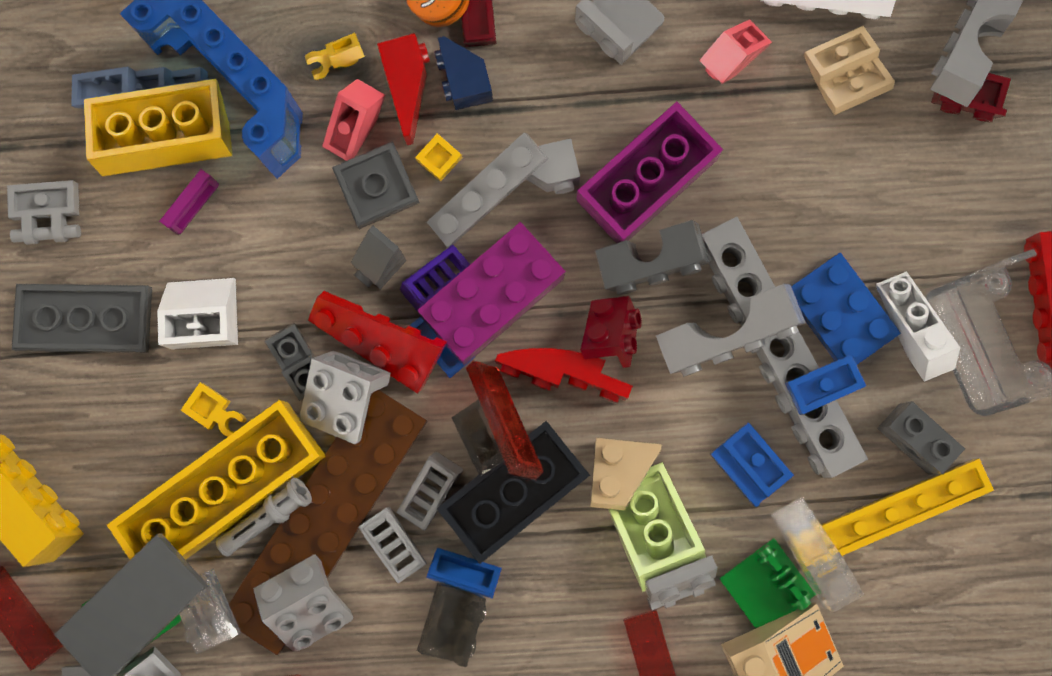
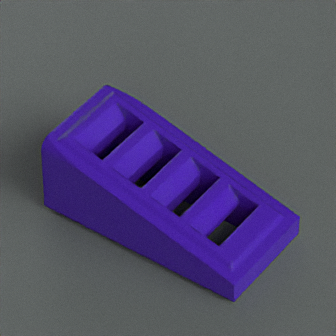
[400,244,470,312]

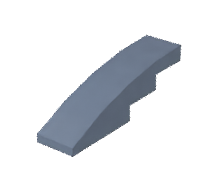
[71,67,208,108]

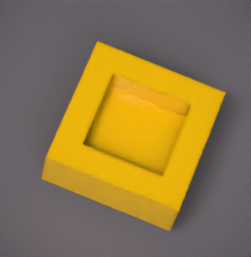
[415,133,463,182]

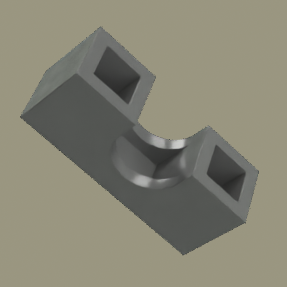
[595,220,710,295]

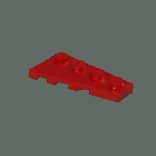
[308,291,447,394]

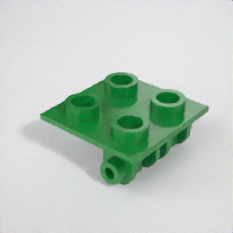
[719,538,816,629]

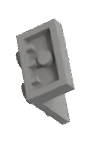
[300,350,391,444]

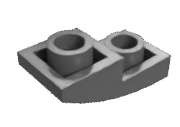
[265,323,314,401]

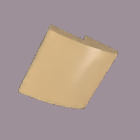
[804,26,895,115]

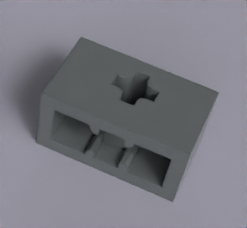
[877,401,965,475]

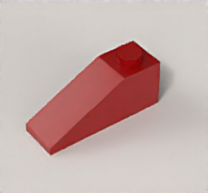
[377,33,430,146]

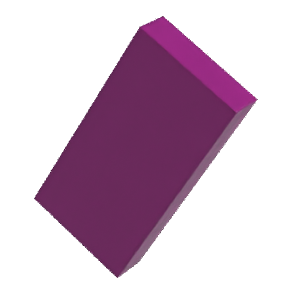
[159,169,219,235]

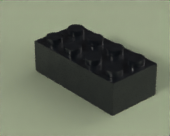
[436,421,590,564]

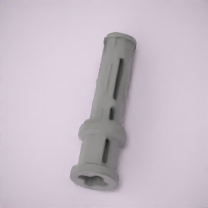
[216,478,312,557]

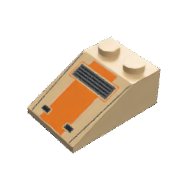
[721,602,844,676]

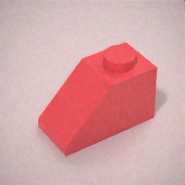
[699,19,772,84]
[322,79,385,161]

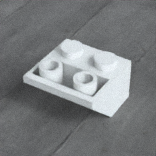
[157,278,238,349]

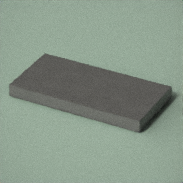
[12,284,152,353]
[54,533,208,676]

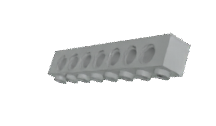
[702,217,868,478]

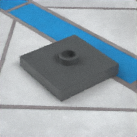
[332,141,420,229]

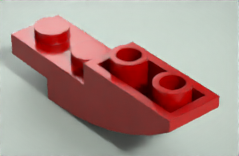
[495,348,633,404]

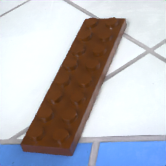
[220,390,428,655]

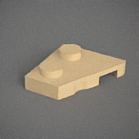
[590,438,662,511]

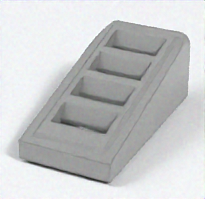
[396,452,463,531]
[358,507,427,583]

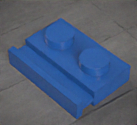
[710,422,794,507]

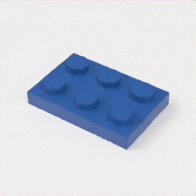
[791,252,901,365]

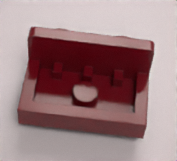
[931,73,1011,123]
[580,296,642,368]

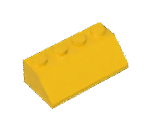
[84,79,233,177]

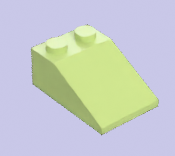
[608,462,706,592]

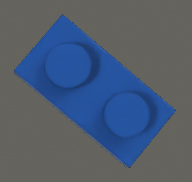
[785,354,866,415]

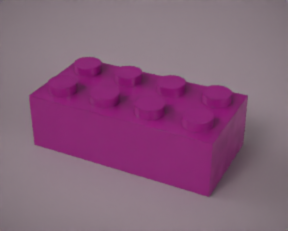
[576,101,724,243]
[417,222,566,365]

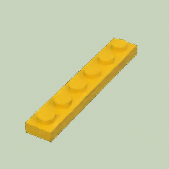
[788,458,994,572]

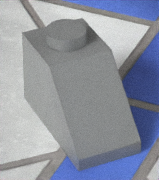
[526,139,580,194]

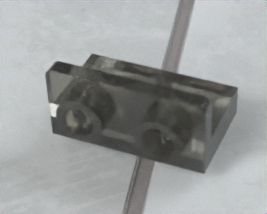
[417,583,486,667]

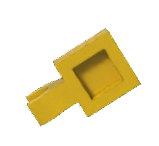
[305,33,365,80]

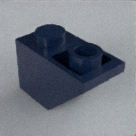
[434,36,493,111]

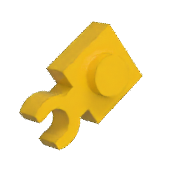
[181,382,247,437]

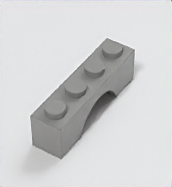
[930,0,1023,107]
[656,284,806,377]

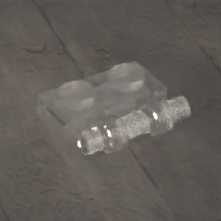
[179,569,241,654]

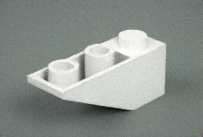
[876,271,960,382]

